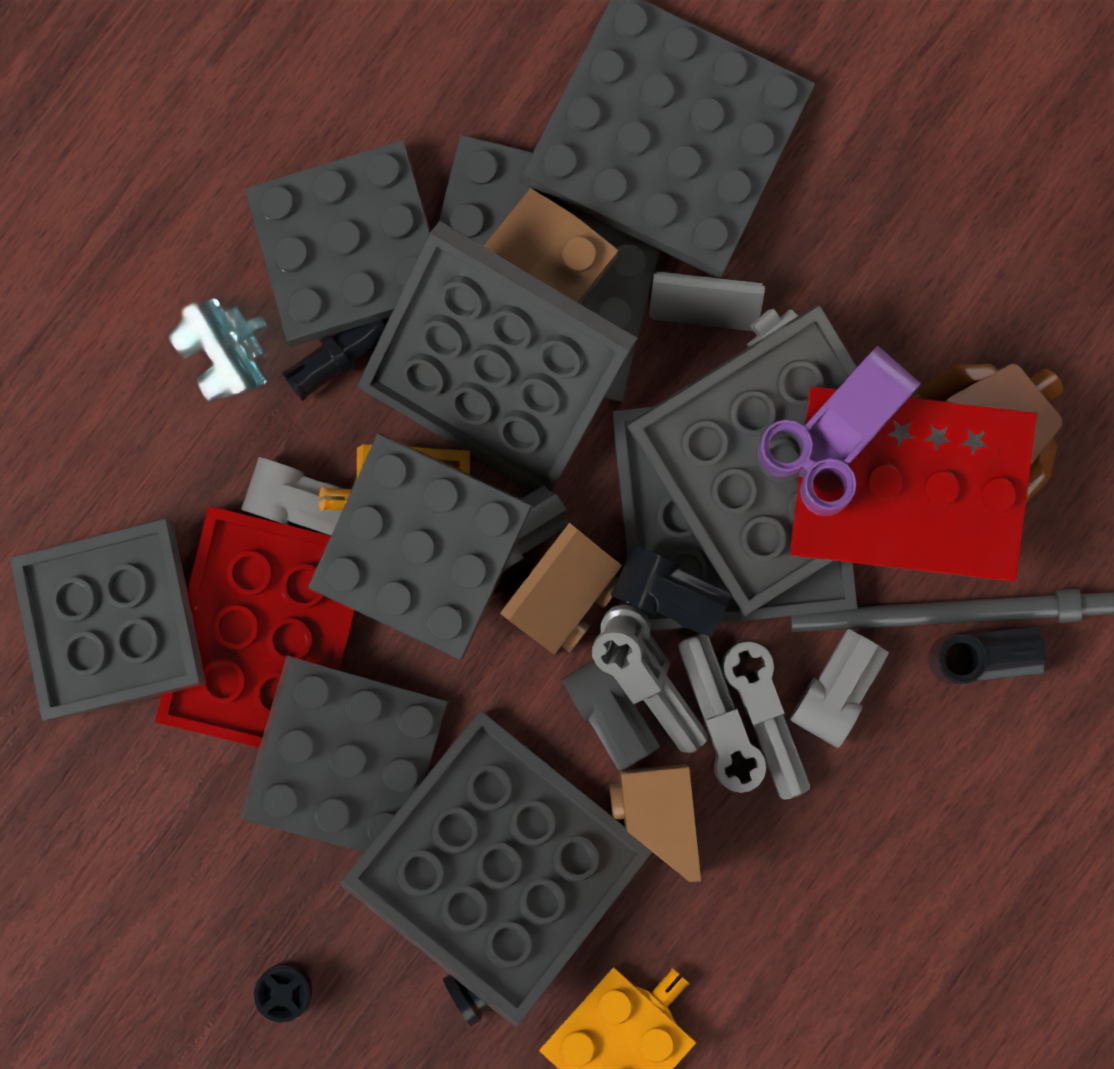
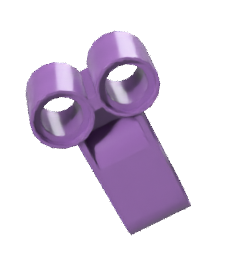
[757,346,921,516]

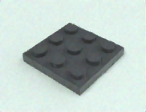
[245,140,431,347]
[308,433,534,660]
[10,519,206,722]
[239,655,448,852]

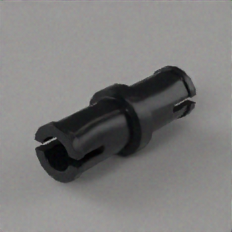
[282,320,386,402]

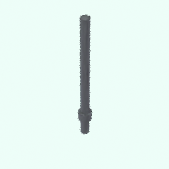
[790,589,1114,632]

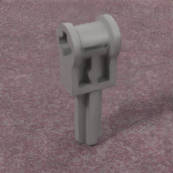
[592,605,708,753]
[678,634,766,793]
[721,642,810,799]

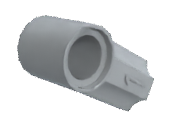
[241,457,344,535]
[790,629,889,749]

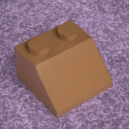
[483,188,619,304]
[500,523,622,654]
[609,763,701,882]

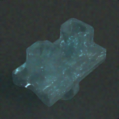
[169,298,267,402]

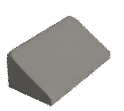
[649,272,765,331]

